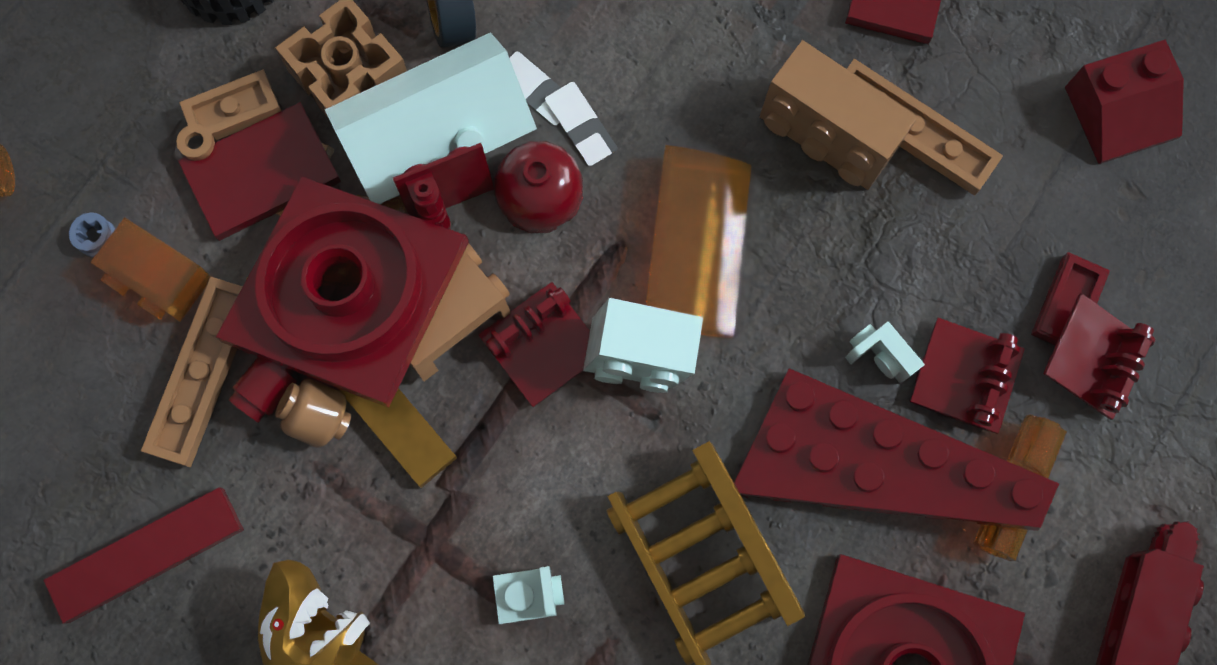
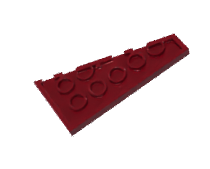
[734,368,1060,531]

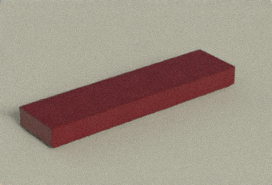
[44,487,244,623]

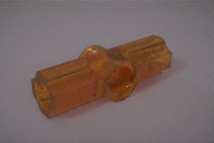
[973,414,1067,561]

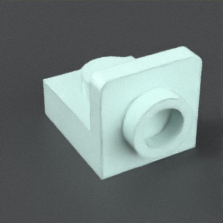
[845,322,925,384]
[493,566,564,624]

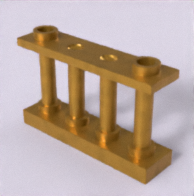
[607,441,805,665]

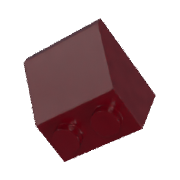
[1065,39,1184,164]

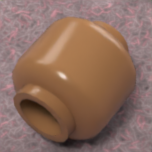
[275,378,351,448]

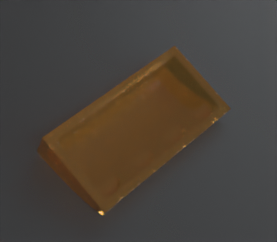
[645,145,751,338]

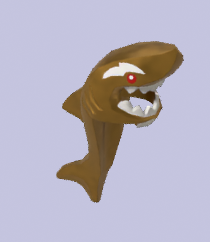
[258,560,378,665]

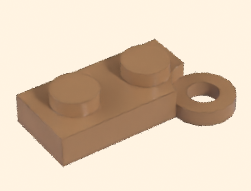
[176,69,282,161]

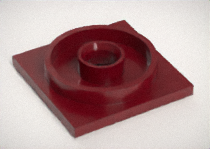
[216,177,469,408]
[808,554,1025,665]

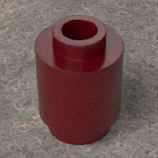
[228,357,298,423]

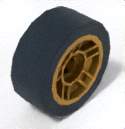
[427,0,476,48]

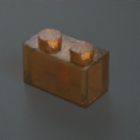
[91,217,211,322]

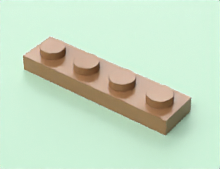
[847,59,1003,196]
[141,277,243,468]

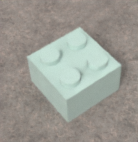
[583,298,703,393]

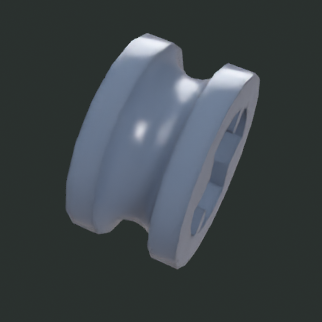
[69,212,118,258]

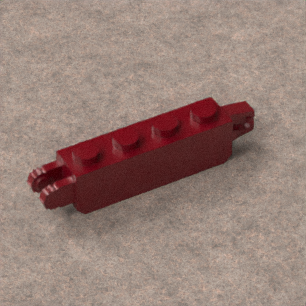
[1096,521,1204,665]

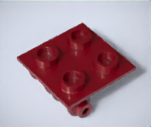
[393,143,494,229]
[479,282,590,408]
[1043,294,1155,420]
[910,318,1025,434]

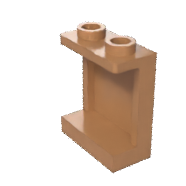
[410,243,511,382]

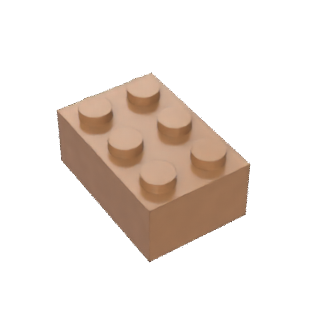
[759,40,918,190]

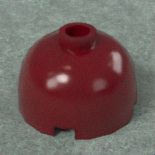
[495,141,583,233]

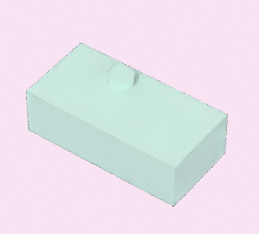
[325,32,537,204]

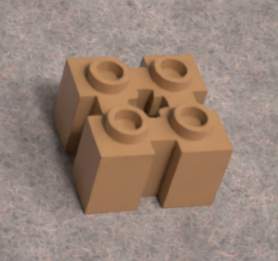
[275,0,407,119]

